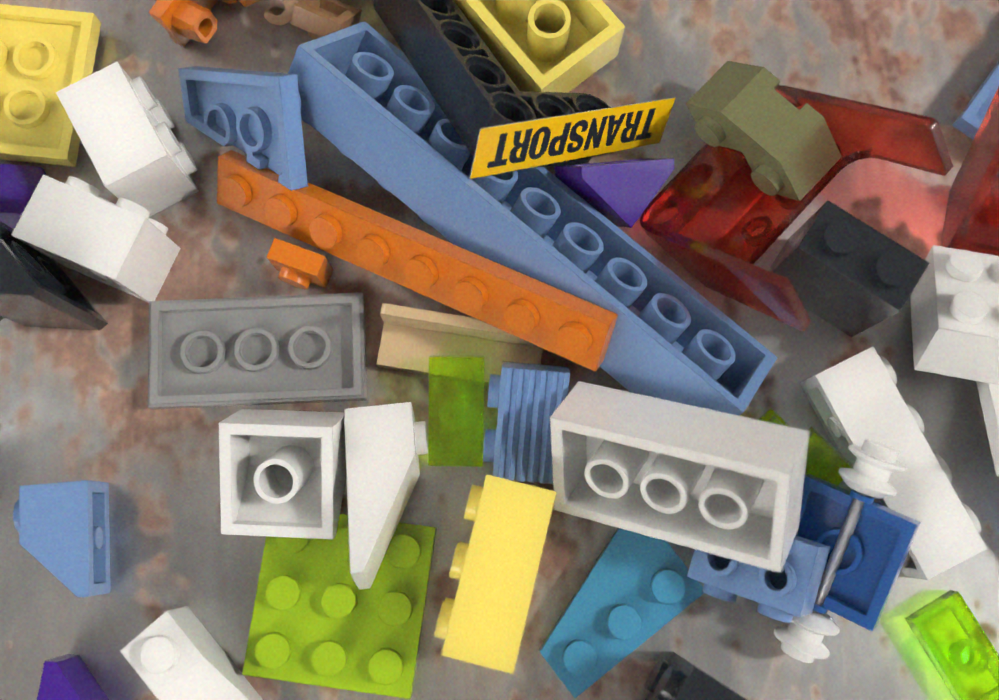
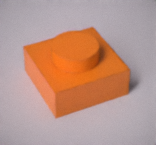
[266,238,334,290]

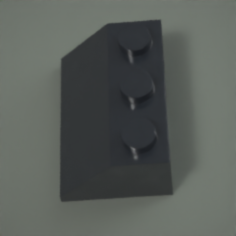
[0,221,108,331]

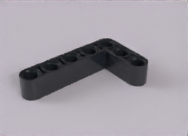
[373,0,610,167]

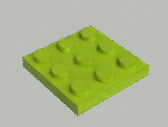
[242,514,437,699]

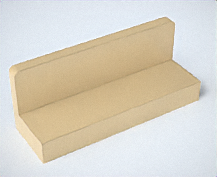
[376,303,543,385]

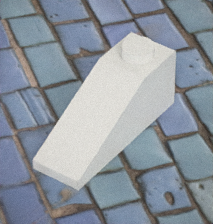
[344,402,428,590]
[120,606,263,700]

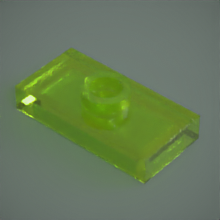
[428,355,485,467]
[905,590,999,700]

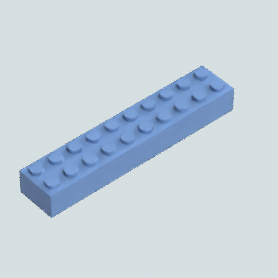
[288,21,778,416]

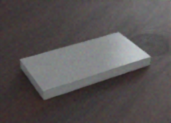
[148,293,367,410]

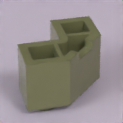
[686,61,842,201]

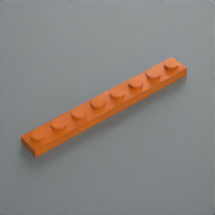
[217,150,618,372]

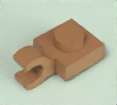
[264,0,362,39]

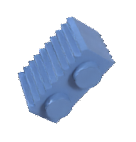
[483,361,570,484]

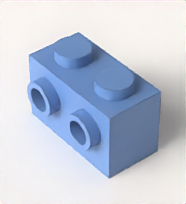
[687,536,830,623]

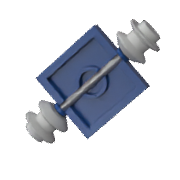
[774,439,921,663]

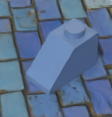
[13,480,111,598]

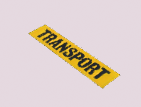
[470,97,676,179]

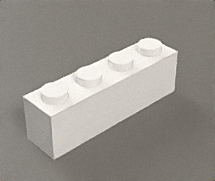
[799,346,987,580]

